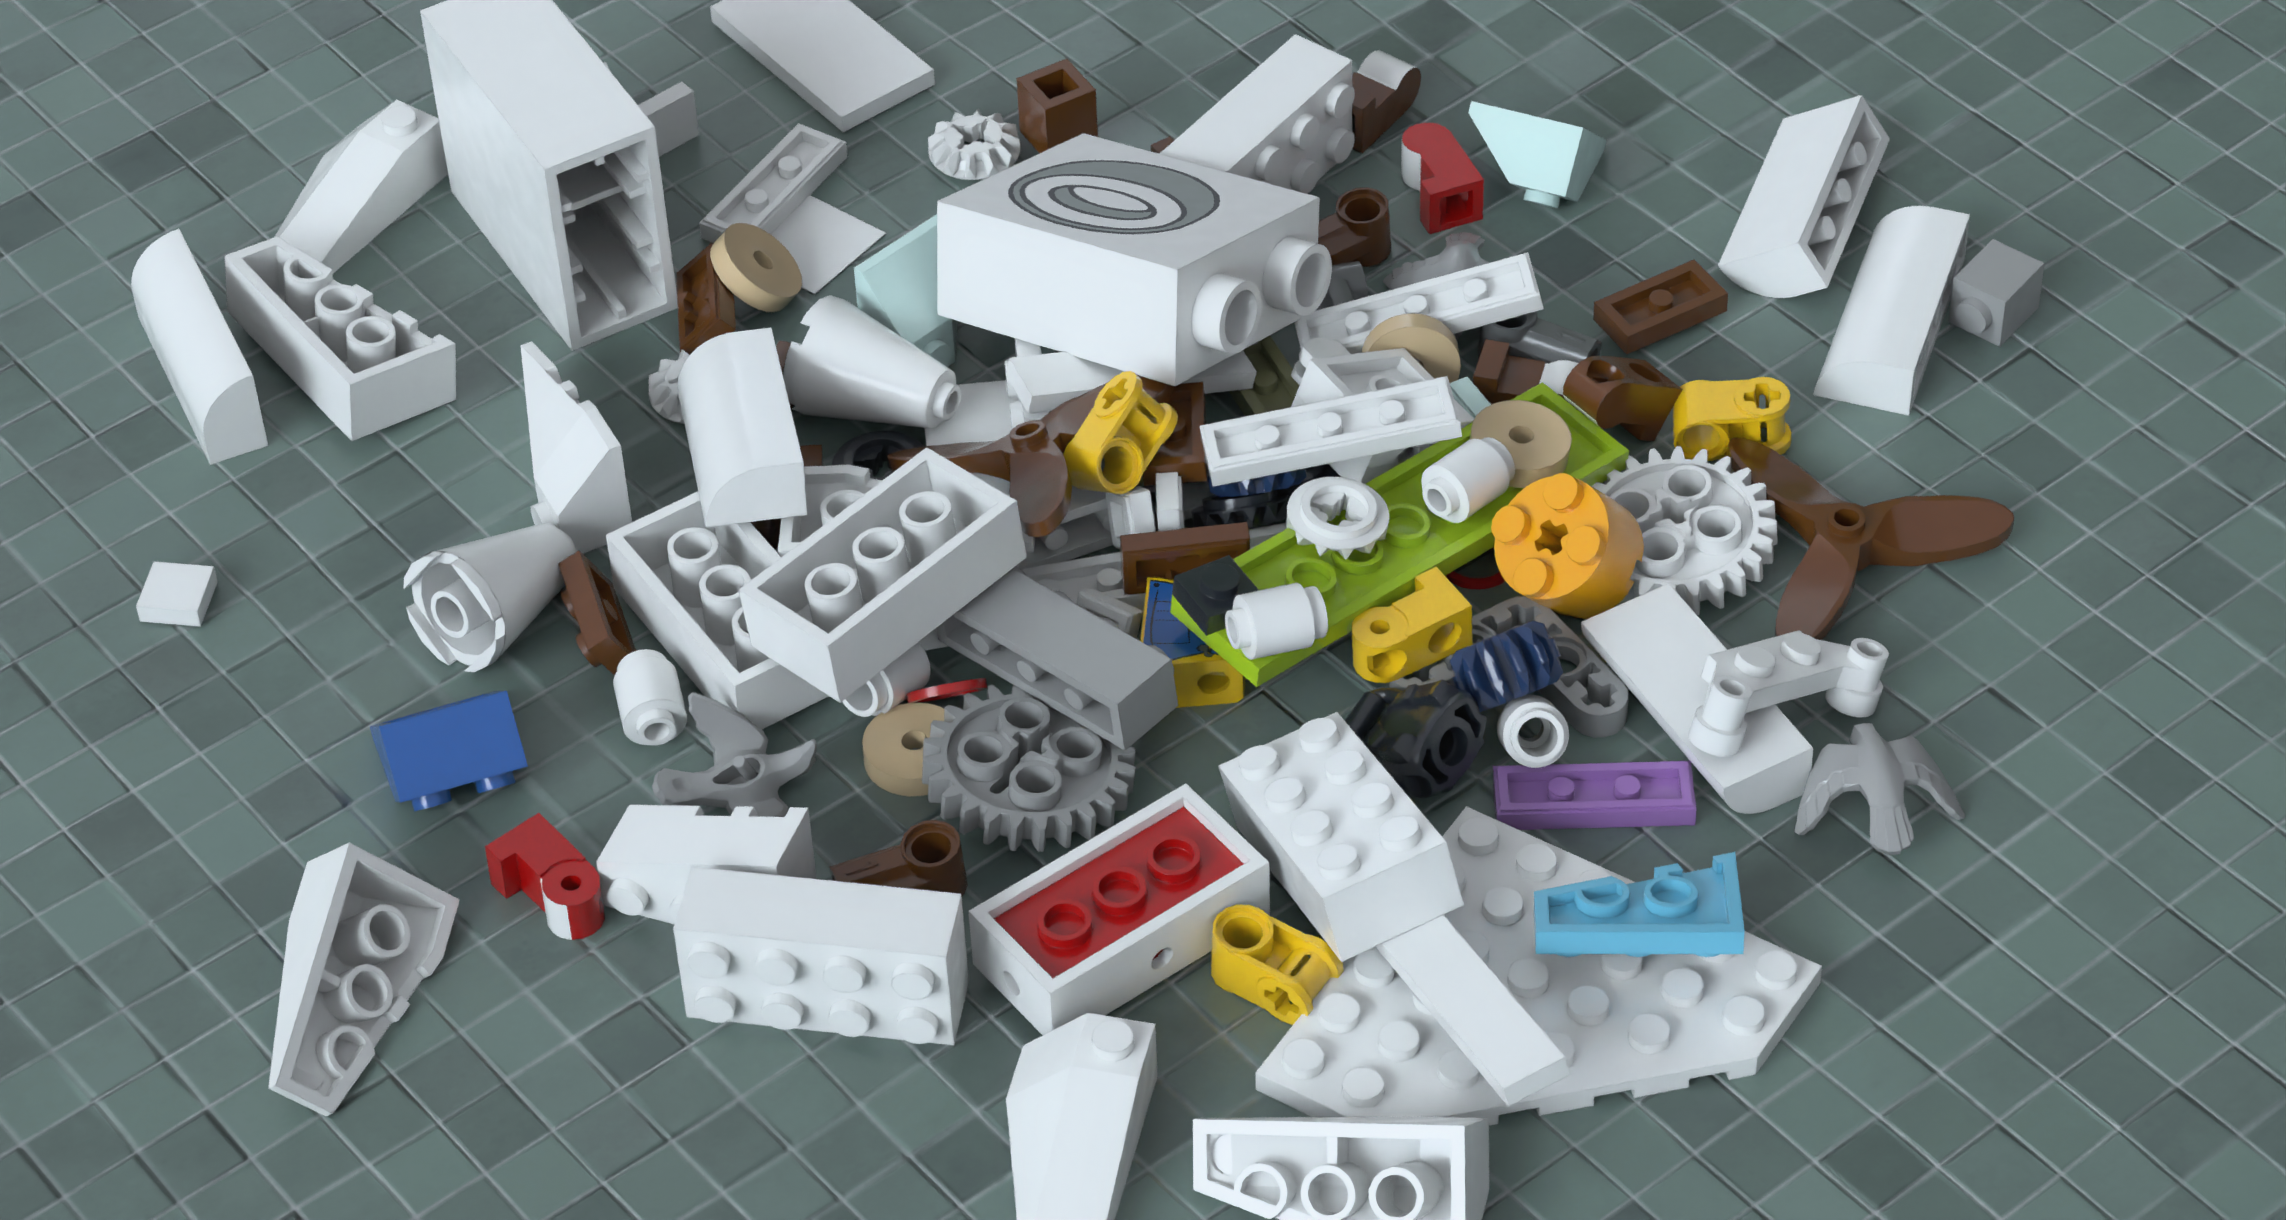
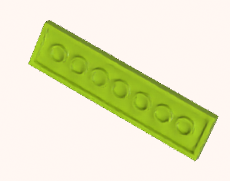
[1170,382,1629,687]

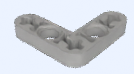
[1389,596,1628,738]

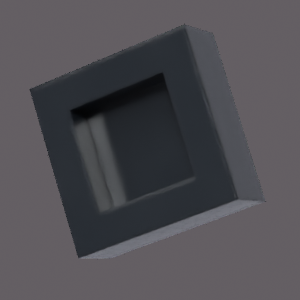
[1172,555,1259,636]

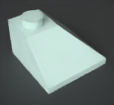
[1468,101,1607,209]
[854,214,958,367]

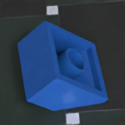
[370,690,528,811]

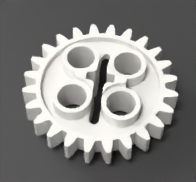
[1592,446,1778,615]

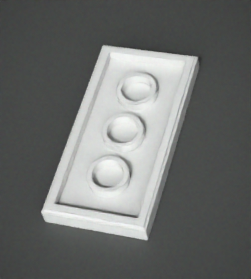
[710,0,935,133]

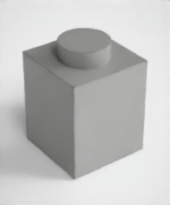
[1948,239,2045,347]

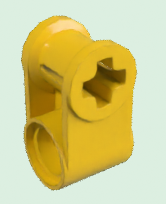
[1063,371,1178,494]
[1673,377,1792,461]
[1211,905,1344,1025]

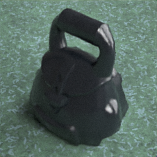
[1344,679,1487,798]

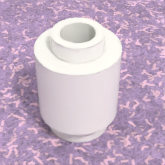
[1421,437,1515,523]
[1225,583,1328,660]
[842,643,931,717]
[613,649,687,745]
[1497,695,1569,768]

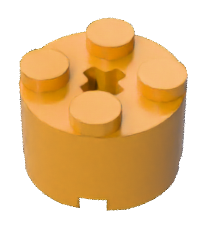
[1491,473,1644,619]

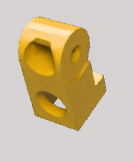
[1352,566,1473,683]

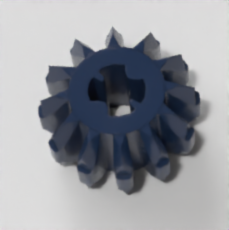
[1450,621,1563,712]

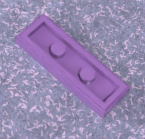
[1493,761,1696,830]

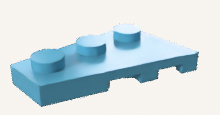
[1533,852,1745,957]

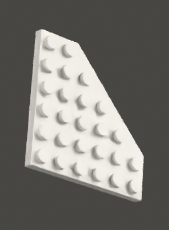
[1255,806,1822,1126]

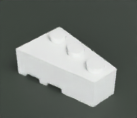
[596,805,817,925]

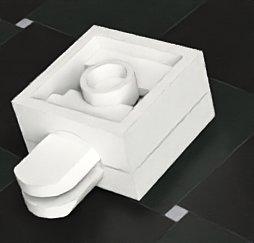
[1291,337,1474,484]

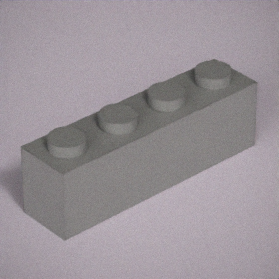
[936,566,1178,751]

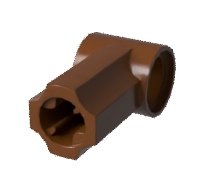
[1318,187,1391,267]
[829,820,968,896]

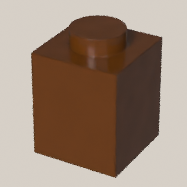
[1017,58,1098,153]

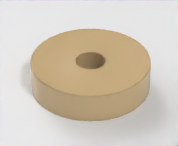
[710,223,802,312]
[1361,313,1461,383]
[1469,400,1572,488]
[862,703,945,796]

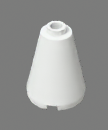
[783,295,961,428]
[404,523,577,672]

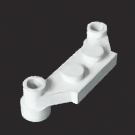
[1688,630,1889,757]

